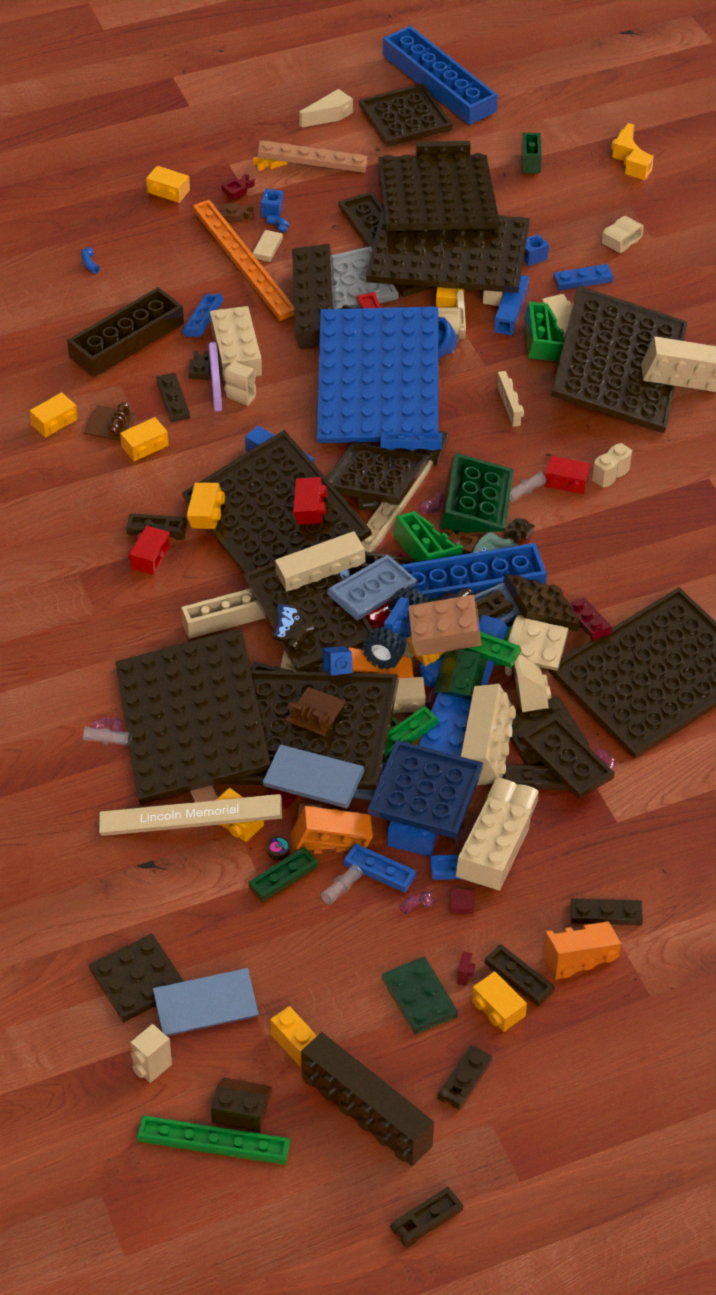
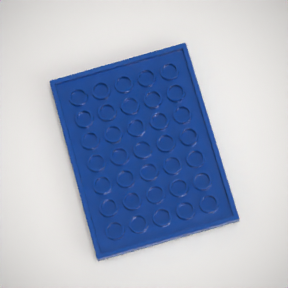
[317,307,438,443]

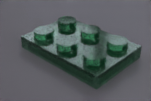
[382,956,458,1035]

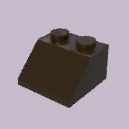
[211,1078,272,1132]

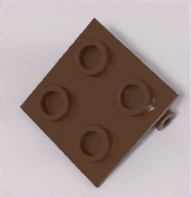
[84,402,135,441]
[285,687,346,736]

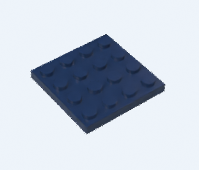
[368,740,483,839]

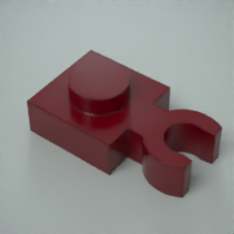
[221,174,255,200]

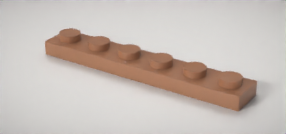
[258,140,367,173]

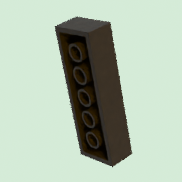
[292,243,336,349]
[67,287,184,377]
[301,1032,434,1166]

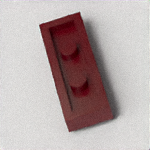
[569,597,613,641]

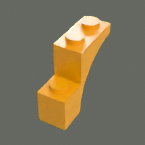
[611,123,654,180]

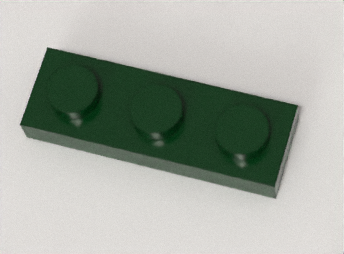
[248,847,319,902]

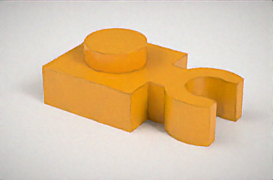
[253,156,287,171]

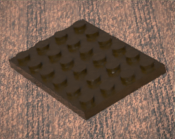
[243,562,373,671]

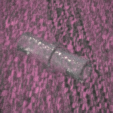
[509,472,546,502]
[83,726,130,746]
[321,864,363,905]

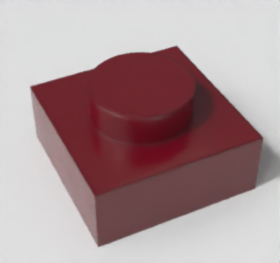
[457,951,476,986]

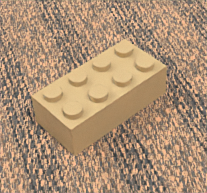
[210,306,262,381]
[641,336,716,392]
[461,684,516,785]
[456,797,532,891]

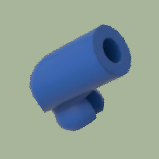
[266,214,289,233]
[80,247,100,274]

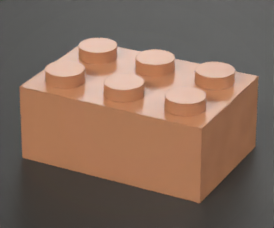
[409,595,482,656]

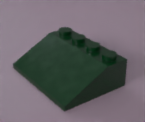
[439,453,514,533]

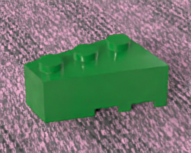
[524,302,565,362]
[393,511,463,563]

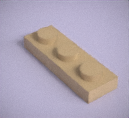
[497,371,524,427]

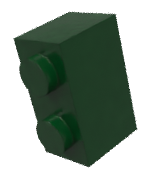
[521,133,542,174]

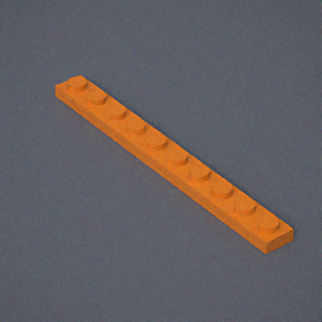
[193,200,295,321]

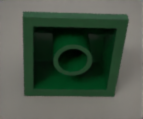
[434,650,487,700]

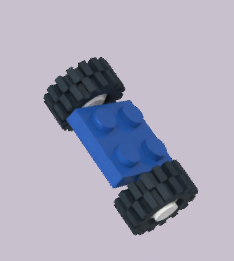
[362,587,428,670]

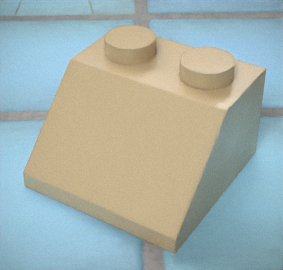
[513,655,551,712]

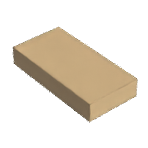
[253,230,283,262]

